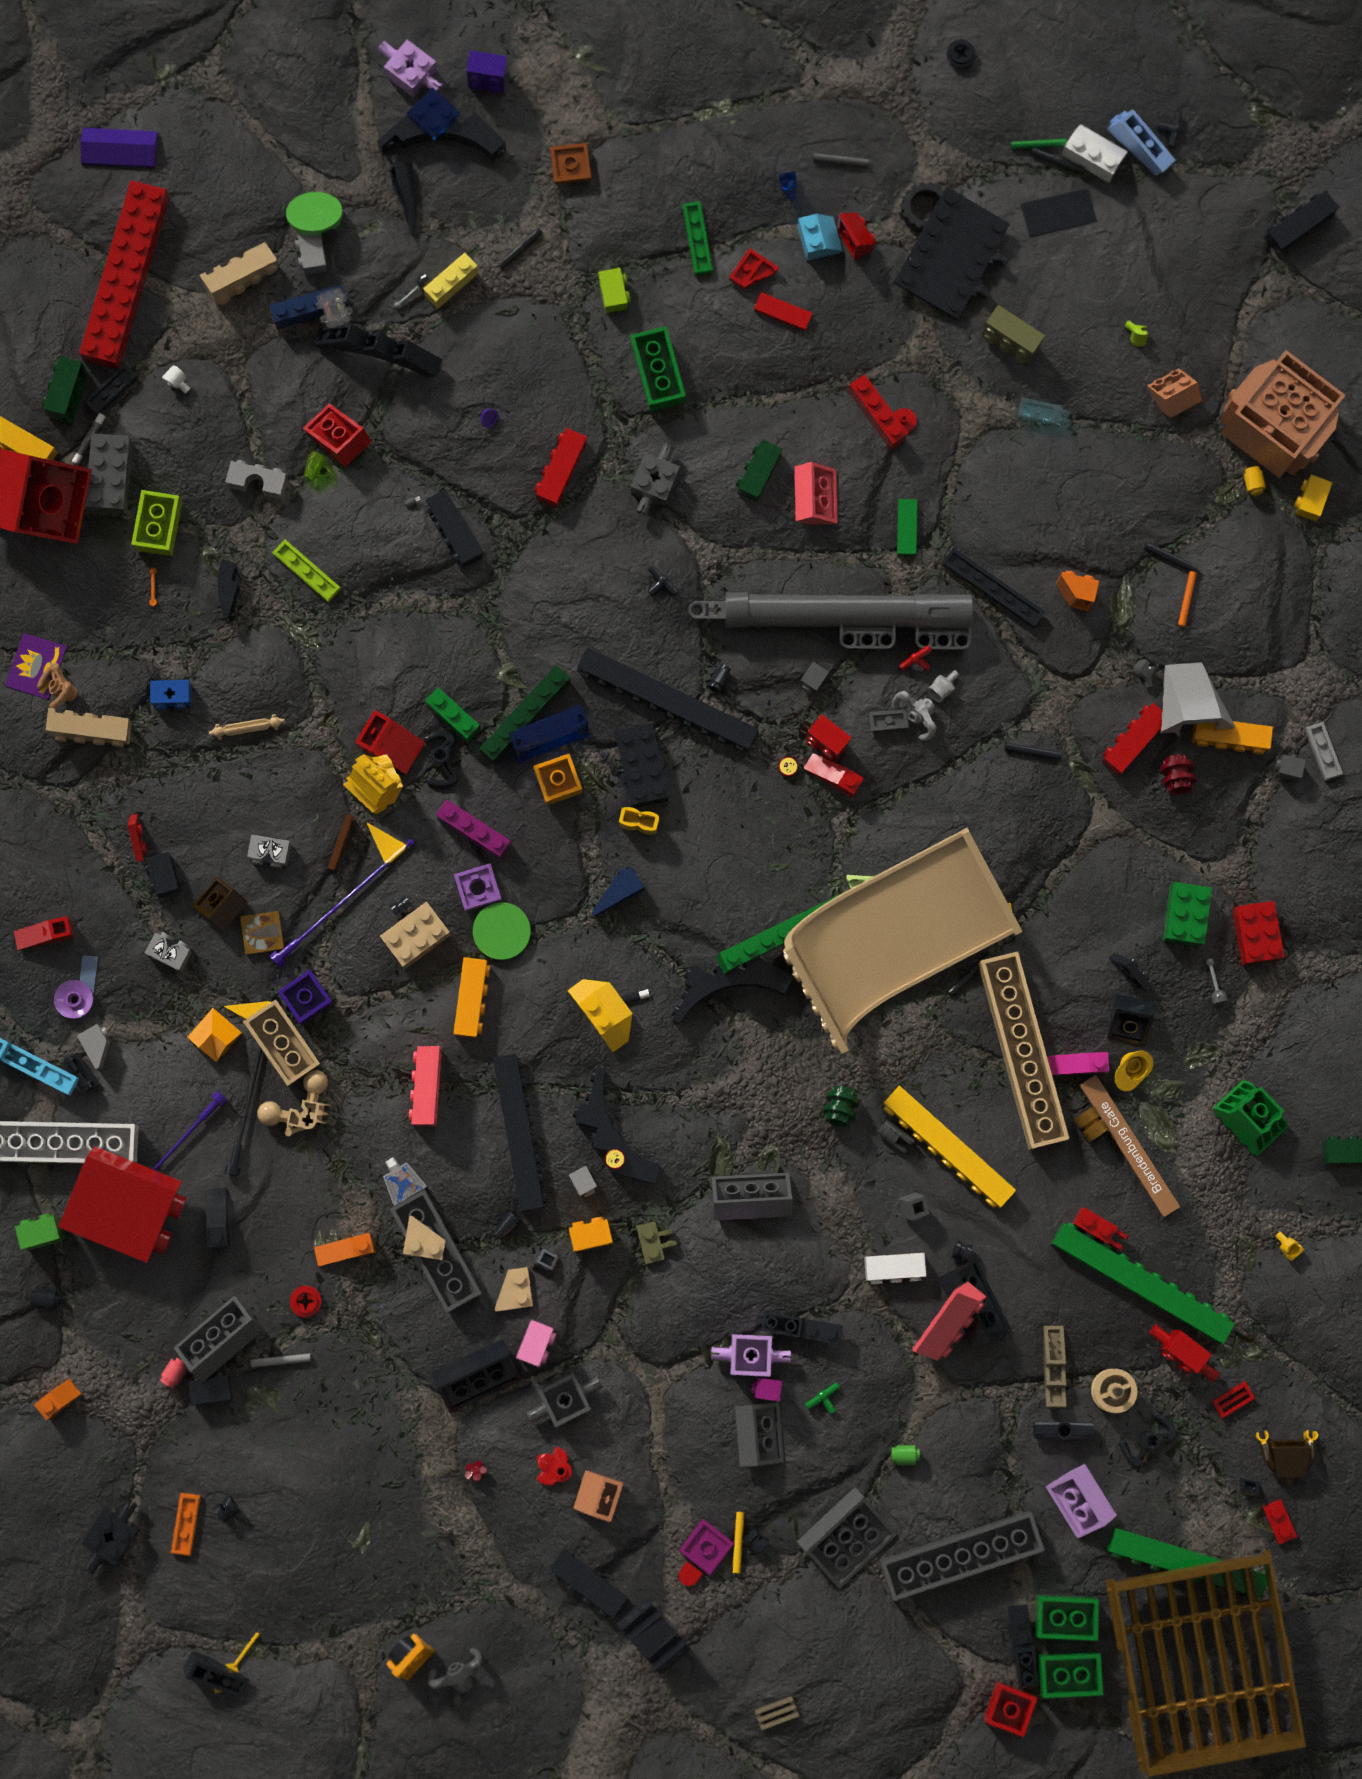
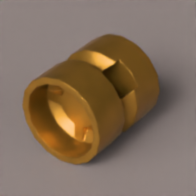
[1073,1106,1110,1142]

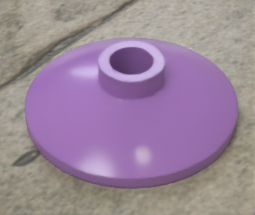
[54,980,93,1019]

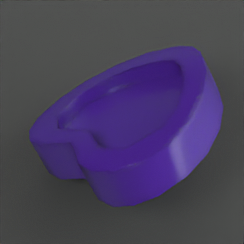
[481,409,499,429]

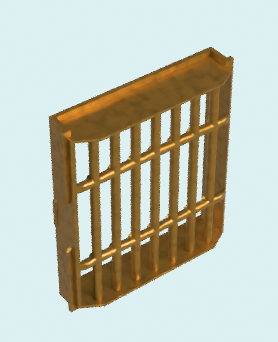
[1105,1550,1306,1777]

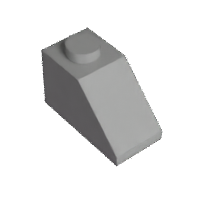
[77,1024,110,1071]

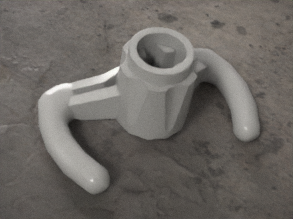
[892,691,937,741]

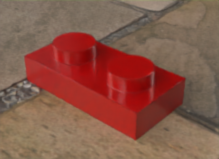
[1262,1499,1297,1544]

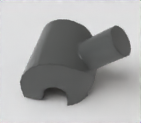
[1134,660,1156,688]

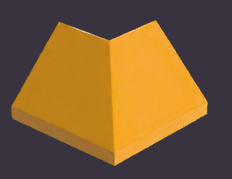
[188,1008,242,1062]

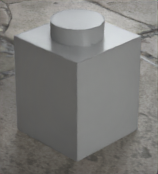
[569,1166,597,1198]

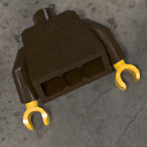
[1256,1430,1318,1487]

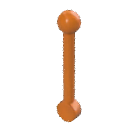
[149,568,157,607]

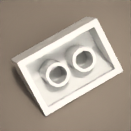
[1061,124,1128,183]

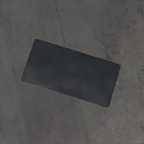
[1021,188,1097,236]

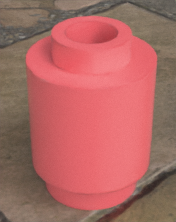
[160,1358,188,1389]

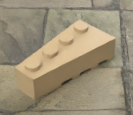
[199,242,279,306]
[46,708,132,747]

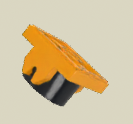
[386,1633,435,1680]

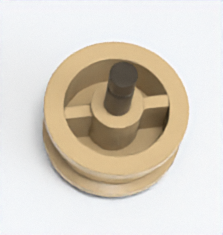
[1091,1369,1137,1413]

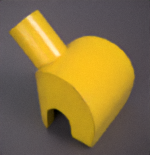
[1275,1232,1304,1261]

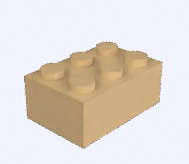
[380,902,451,970]

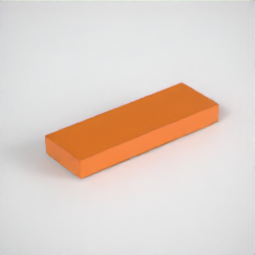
[171,1493,201,1556]

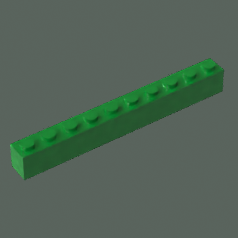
[1051,1222,1235,1344]

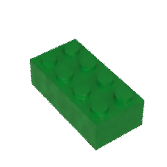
[630,326,686,412]

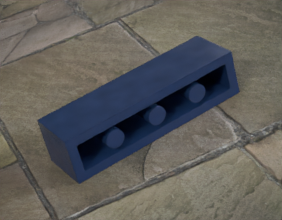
[269,285,349,330]

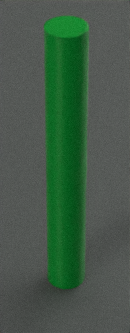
[1011,139,1067,150]

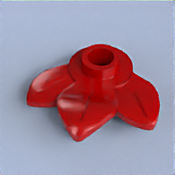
[537,1447,572,1485]

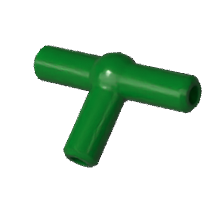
[805,1382,840,1414]

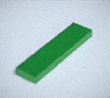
[682,201,713,276]

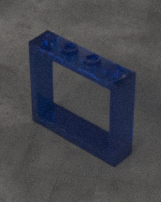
[509,704,589,764]

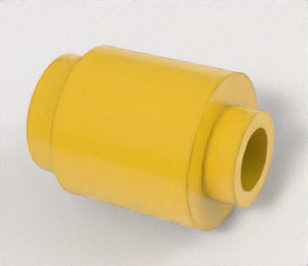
[1244,466,1266,496]

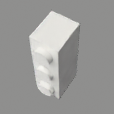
[864,1253,926,1284]

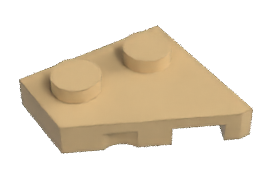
[403,1216,446,1260]
[495,1267,533,1311]

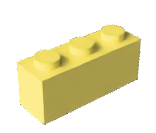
[423,253,478,309]

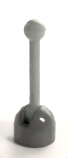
[1206,959,1228,1005]

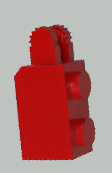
[1072,1207,1129,1251]

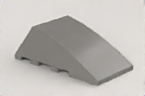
[1161,663,1235,733]

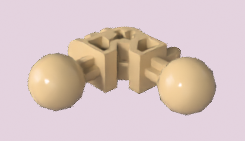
[257,1070,330,1136]

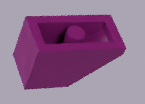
[751,1378,782,1401]

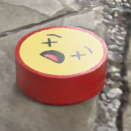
[779,757,798,777]
[605,1149,625,1169]

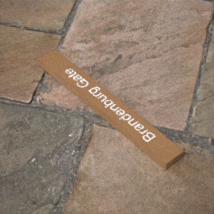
[1079,1075,1180,1217]

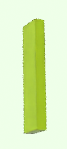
[272,539,341,603]

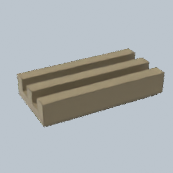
[755,1696,799,1730]

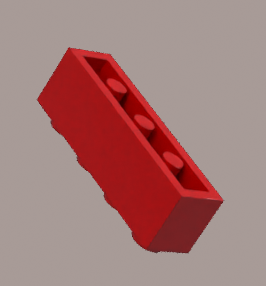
[848,374,908,450]
[534,428,587,508]
[1101,703,1163,776]

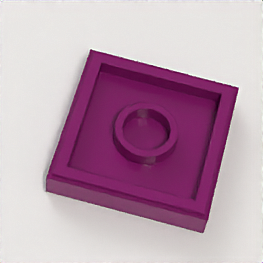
[679,1519,734,1576]

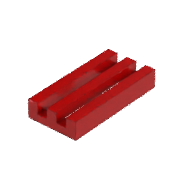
[1211,1381,1256,1419]

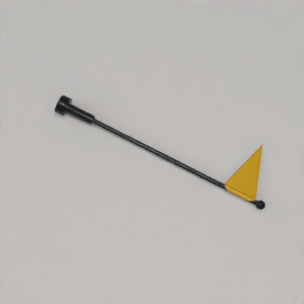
[224,993,277,1176]

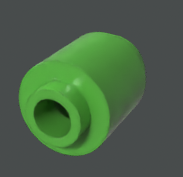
[892,1445,920,1465]

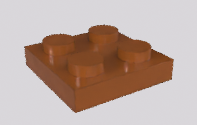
[550,143,591,185]

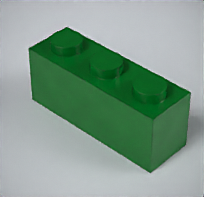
[425,687,481,743]

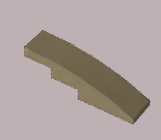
[1043,1326,1066,1409]

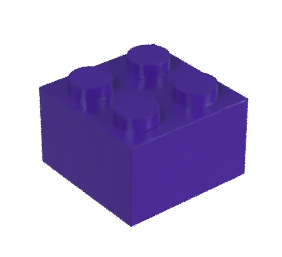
[466,50,508,93]
[277,969,334,1025]

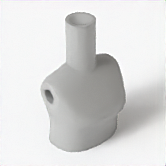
[927,671,959,703]

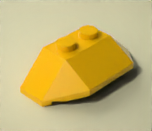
[567,979,633,1053]

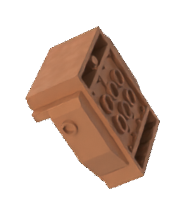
[1220,350,1345,478]

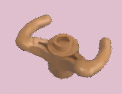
[37,663,77,709]

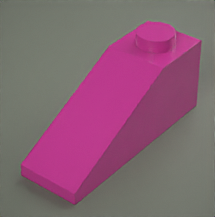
[1047,1052,1109,1075]

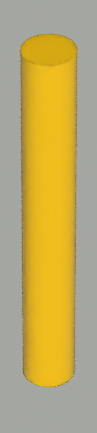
[733,1512,744,1573]

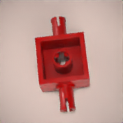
[1149,1324,1219,1382]

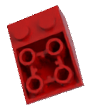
[355,710,426,775]

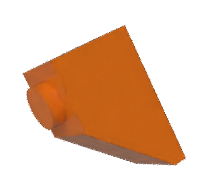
[34,1379,82,1420]

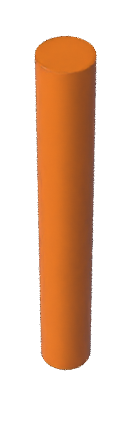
[1178,571,1197,627]

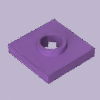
[454,863,502,912]

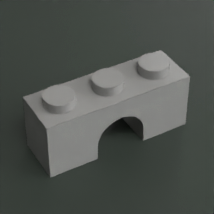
[226,460,288,500]

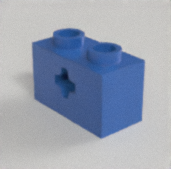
[150,680,192,710]

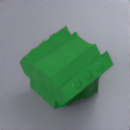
[1213,1080,1288,1156]

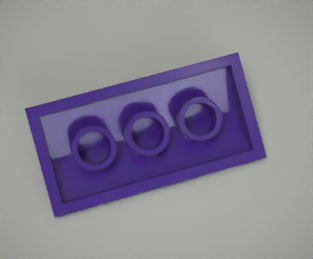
[80,128,158,168]

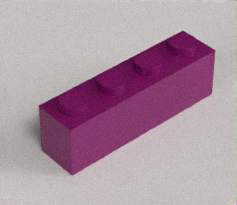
[436,799,511,860]

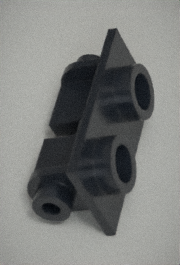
[61,1052,99,1095]

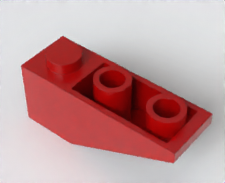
[14,916,75,951]

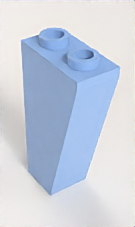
[1107,109,1175,175]

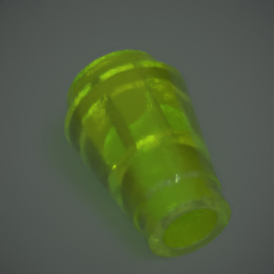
[304,451,326,480]

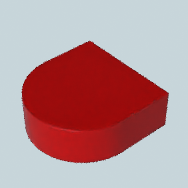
[679,1561,703,1586]

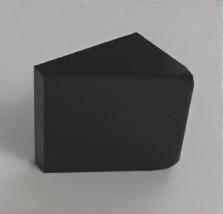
[532,1248,560,1278]

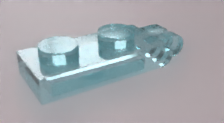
[1017,398,1070,426]

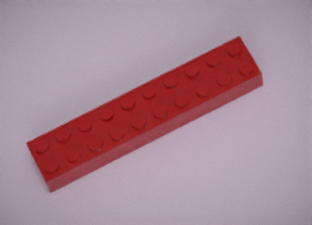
[79,180,170,369]

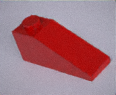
[803,753,863,798]

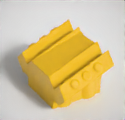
[343,754,403,814]

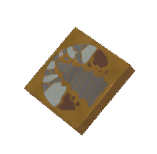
[240,911,284,955]

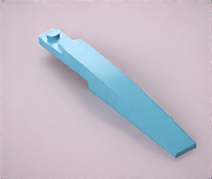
[0,1038,80,1096]

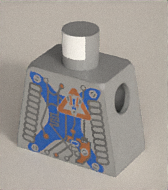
[383,1157,428,1206]

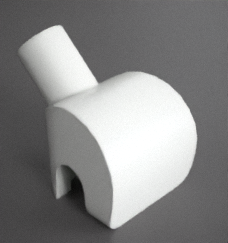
[162,366,190,394]

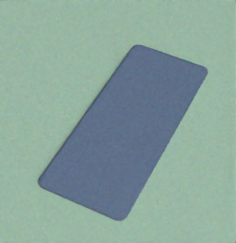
[80,955,98,993]

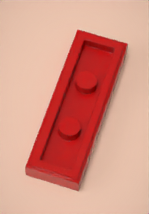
[754,292,812,331]

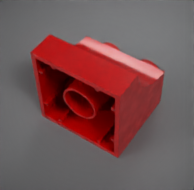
[0,449,92,544]

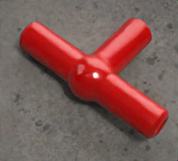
[899,645,932,671]

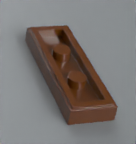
[328,814,355,873]

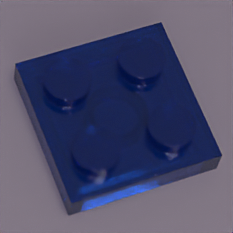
[407,87,460,140]

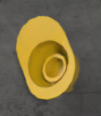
[1115,1051,1153,1091]

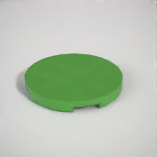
[286,192,343,236]
[473,902,531,960]

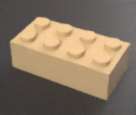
[243,1000,320,1087]

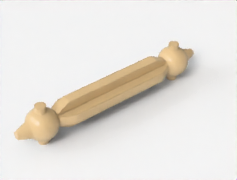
[209,714,285,740]

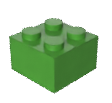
[15,1213,67,1251]

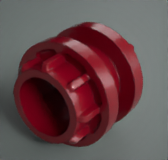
[1160,754,1196,795]

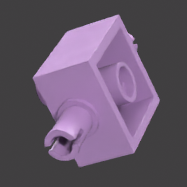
[378,40,443,97]
[711,1334,791,1376]

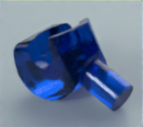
[779,171,797,200]

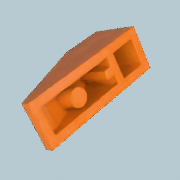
[314,1233,376,1267]

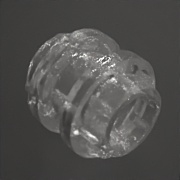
[315,288,353,328]

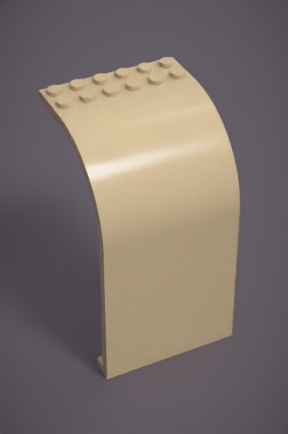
[783,828,1023,1054]

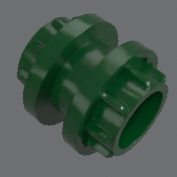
[822,1086,860,1127]

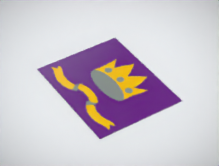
[5,633,67,699]

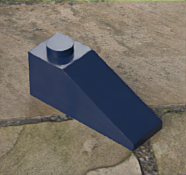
[592,867,644,918]

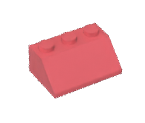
[794,462,838,525]

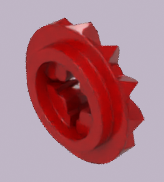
[290,1286,322,1317]

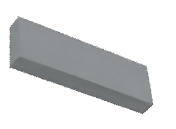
[1304,722,1343,781]

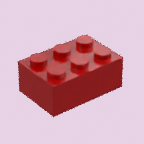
[1232,901,1284,966]

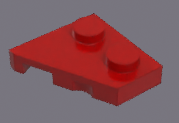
[729,248,779,289]

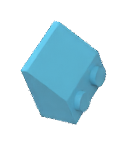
[797,214,843,261]

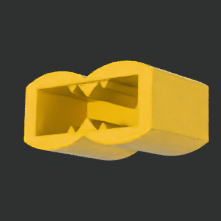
[619,807,659,835]

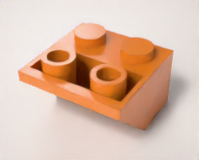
[1056,571,1099,611]

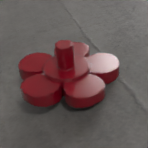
[465,1461,487,1482]

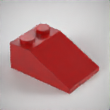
[303,403,372,467]

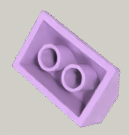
[1046,1464,1117,1538]

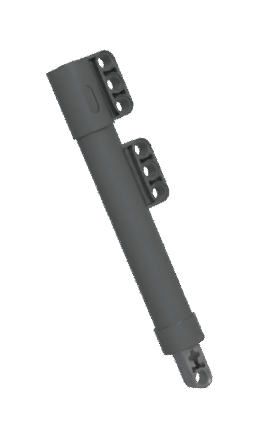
[688,592,973,649]

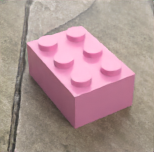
[516,1320,557,1366]

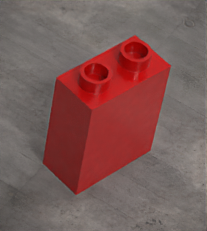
[58,1146,187,1263]

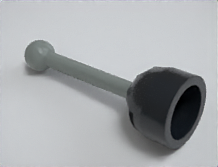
[394,273,431,309]

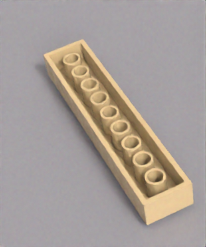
[978,952,1069,1150]

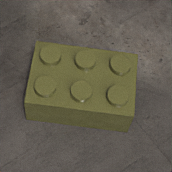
[982,305,1045,366]

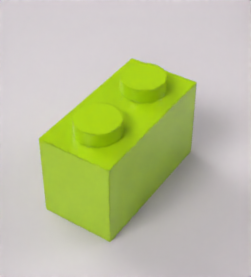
[598,268,630,313]

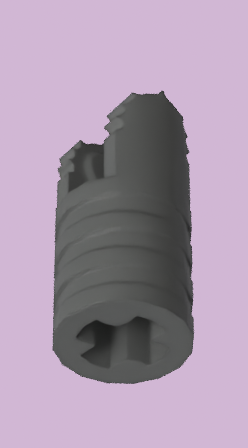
[877,1119,915,1154]

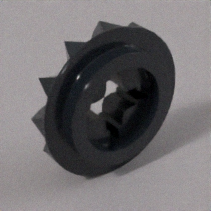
[946,39,976,69]

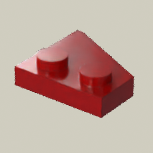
[127,814,147,862]

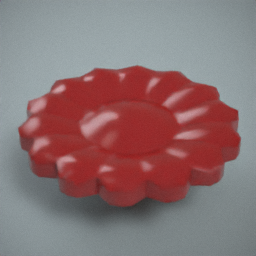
[894,408,917,433]

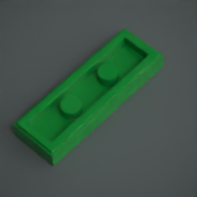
[897,499,917,556]

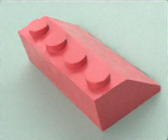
[409,1046,442,1127]
[912,1282,986,1360]

